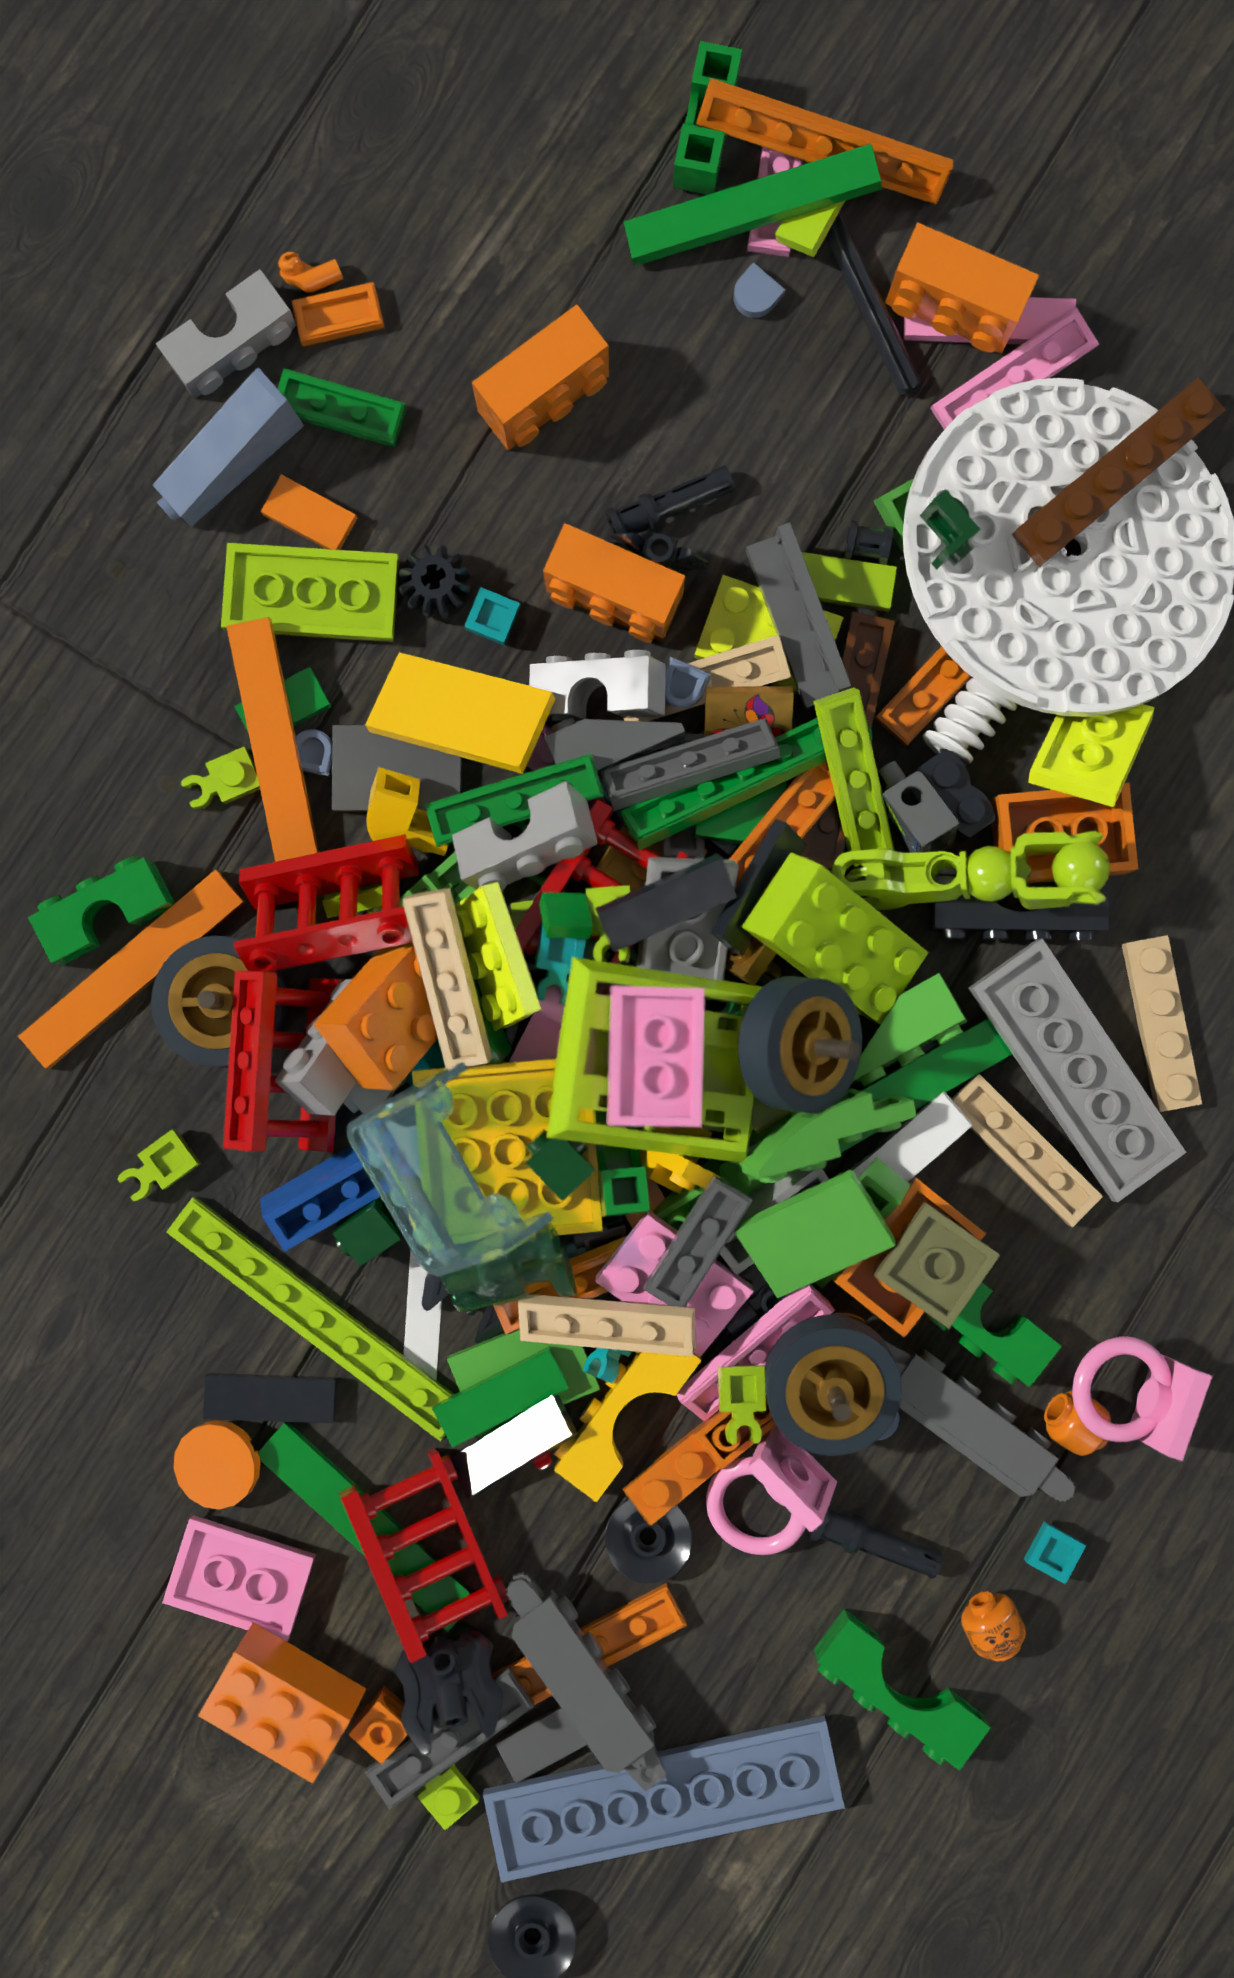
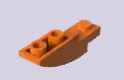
[622,1397,776,1525]

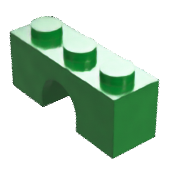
[673,41,742,195]
[28,856,175,966]
[593,1095,650,1217]
[924,1282,1062,1388]

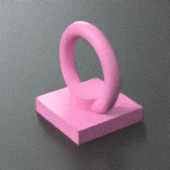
[1072,1337,1212,1461]
[706,1425,837,1555]

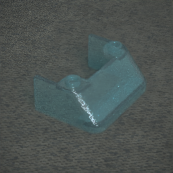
[347,1062,553,1276]

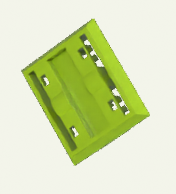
[547,957,763,1163]

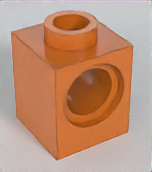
[349,1685,407,1764]

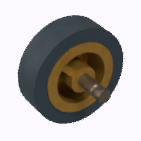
[151,936,288,1067]
[738,976,862,1114]
[765,1315,902,1456]

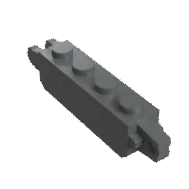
[884,1340,1076,1503]
[506,1571,667,1791]

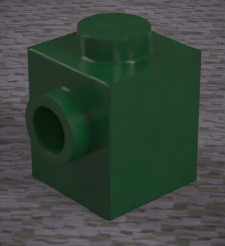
[524,1129,595,1202]
[333,1194,408,1266]

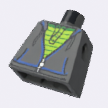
[878,761,959,853]

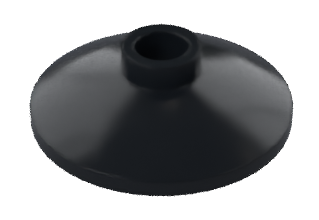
[605,1499,692,1583]
[488,1894,576,1978]

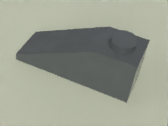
[544,718,685,776]

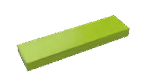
[813,687,895,866]

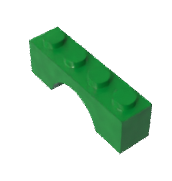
[813,1608,991,1771]

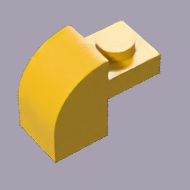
[366,767,448,856]
[639,1126,720,1194]

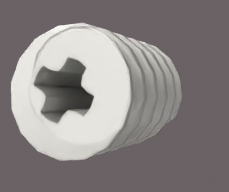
[923,678,1017,763]

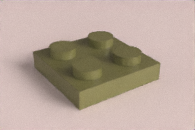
[874,1202,1000,1328]

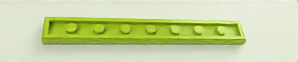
[166,1197,455,1442]

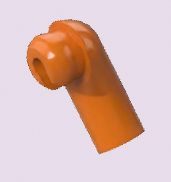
[278,252,343,293]

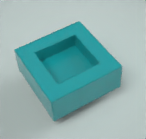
[464,587,521,646]
[1024,1521,1086,1585]

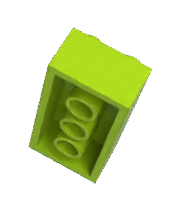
[742,853,929,1025]

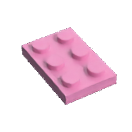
[607,986,704,1127]
[595,1211,753,1357]
[162,1515,316,1642]

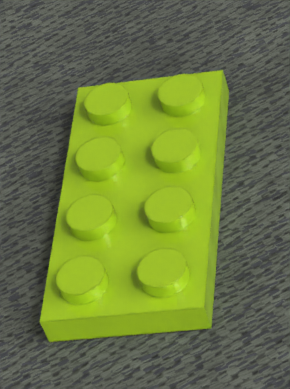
[221,543,400,642]

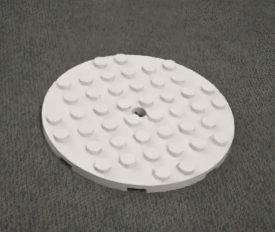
[903,378,1234,717]

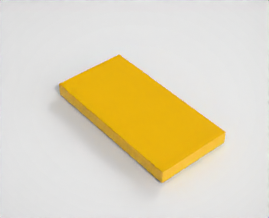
[365,652,556,774]

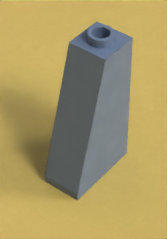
[153,368,304,527]

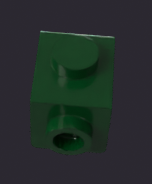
[920,489,981,570]

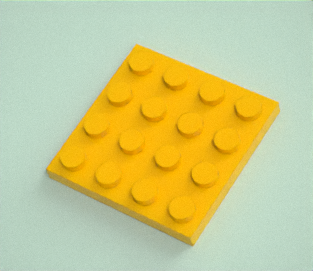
[412,1058,603,1247]

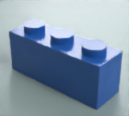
[260,1135,399,1252]

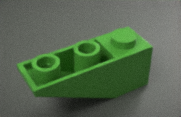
[852,973,968,1088]

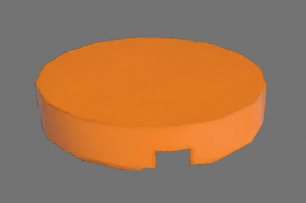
[174,1420,260,1509]

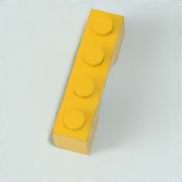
[553,1351,702,1502]

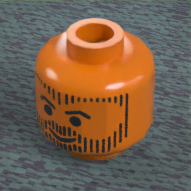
[961,1591,1026,1661]

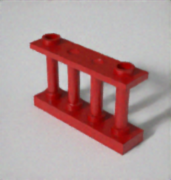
[515,799,688,996]
[234,834,418,972]
[223,971,344,1152]
[339,1448,509,1663]

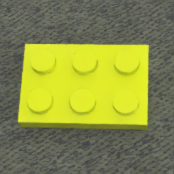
[694,575,843,695]
[1028,704,1155,807]
[455,882,541,1031]

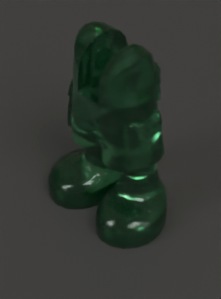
[441,1223,577,1313]

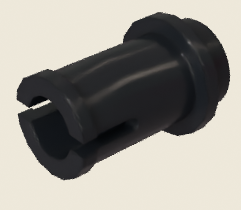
[572,1215,627,1251]

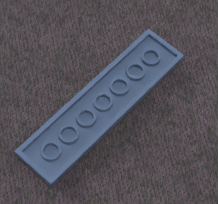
[483,1716,845,1882]

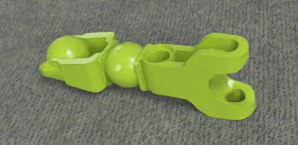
[832,831,1110,910]

